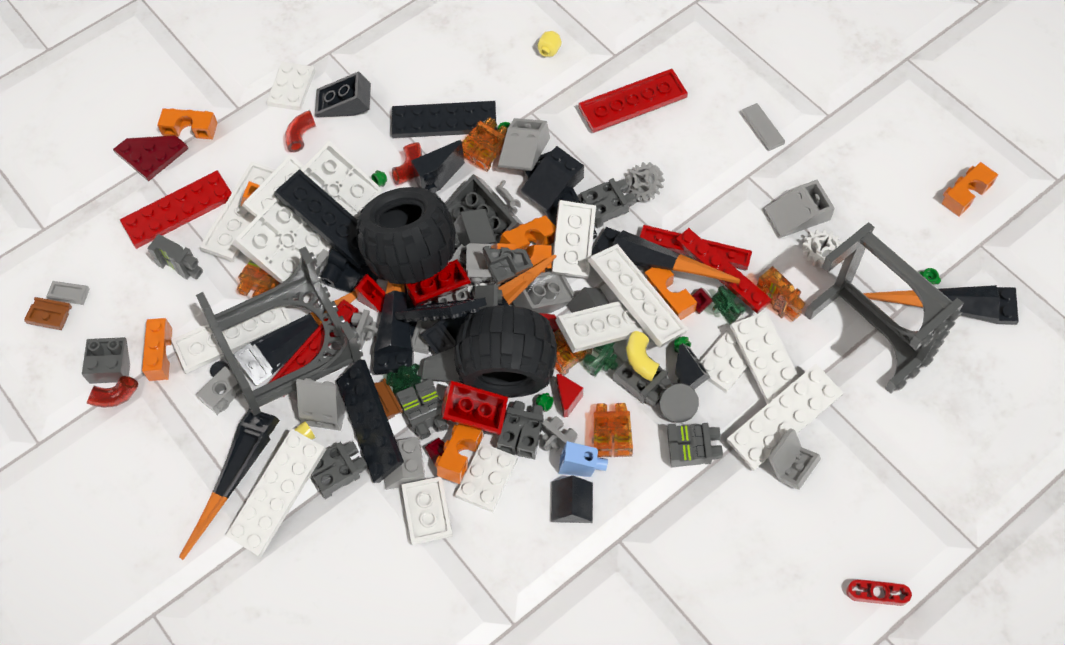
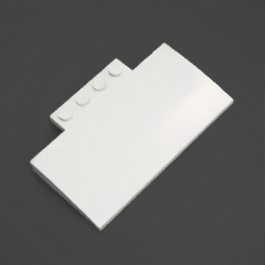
[232,141,383,283]

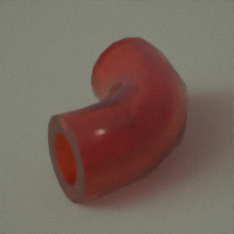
[285,110,316,152]
[392,142,423,185]
[86,376,138,408]

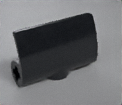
[320,248,367,293]

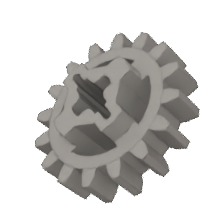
[626,162,665,202]

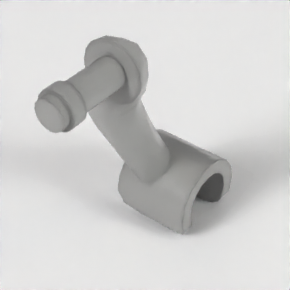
[497,180,521,214]

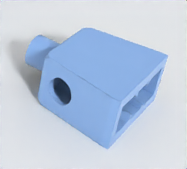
[558,441,608,477]

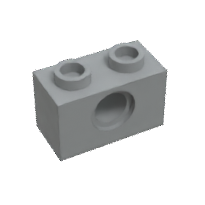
[197,367,242,415]

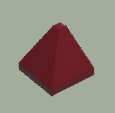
[692,287,713,314]
[425,438,445,465]

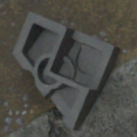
[482,246,533,284]
[422,347,461,382]

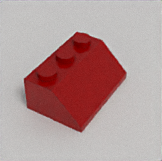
[406,259,471,307]
[441,381,508,435]

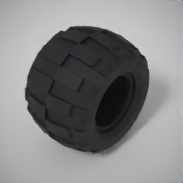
[356,187,456,284]
[454,305,557,397]

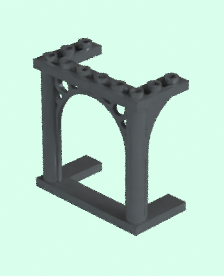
[805,222,964,394]
[196,246,363,416]

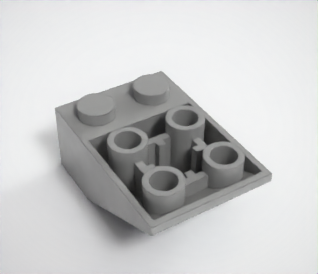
[498,118,550,171]
[765,180,835,238]
[296,378,346,431]

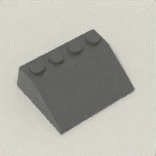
[445,174,523,244]

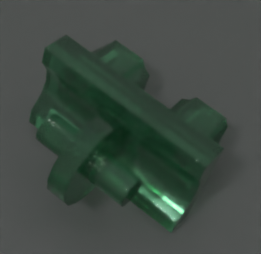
[712,286,746,325]
[583,342,618,377]
[386,363,421,394]

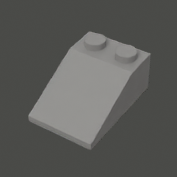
[513,271,576,314]

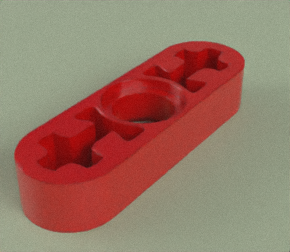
[847,580,912,606]

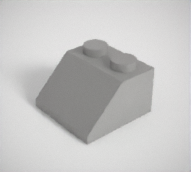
[384,437,426,490]

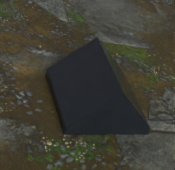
[551,475,593,523]

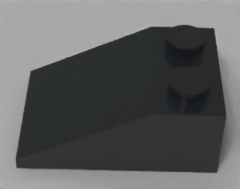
[315,71,371,117]
[411,140,465,193]
[521,146,584,212]

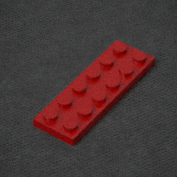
[578,69,688,133]
[120,170,232,249]

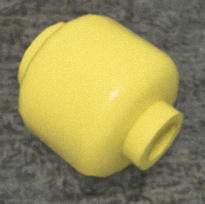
[537,31,562,57]

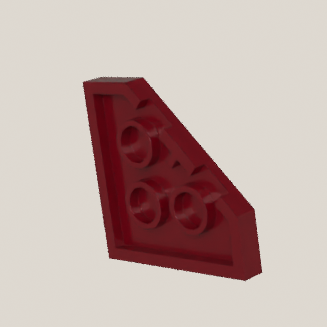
[113,135,189,182]

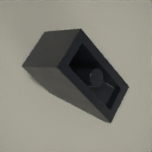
[675,343,710,390]

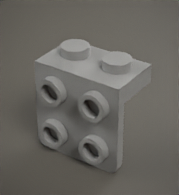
[466,243,501,284]
[769,428,821,490]

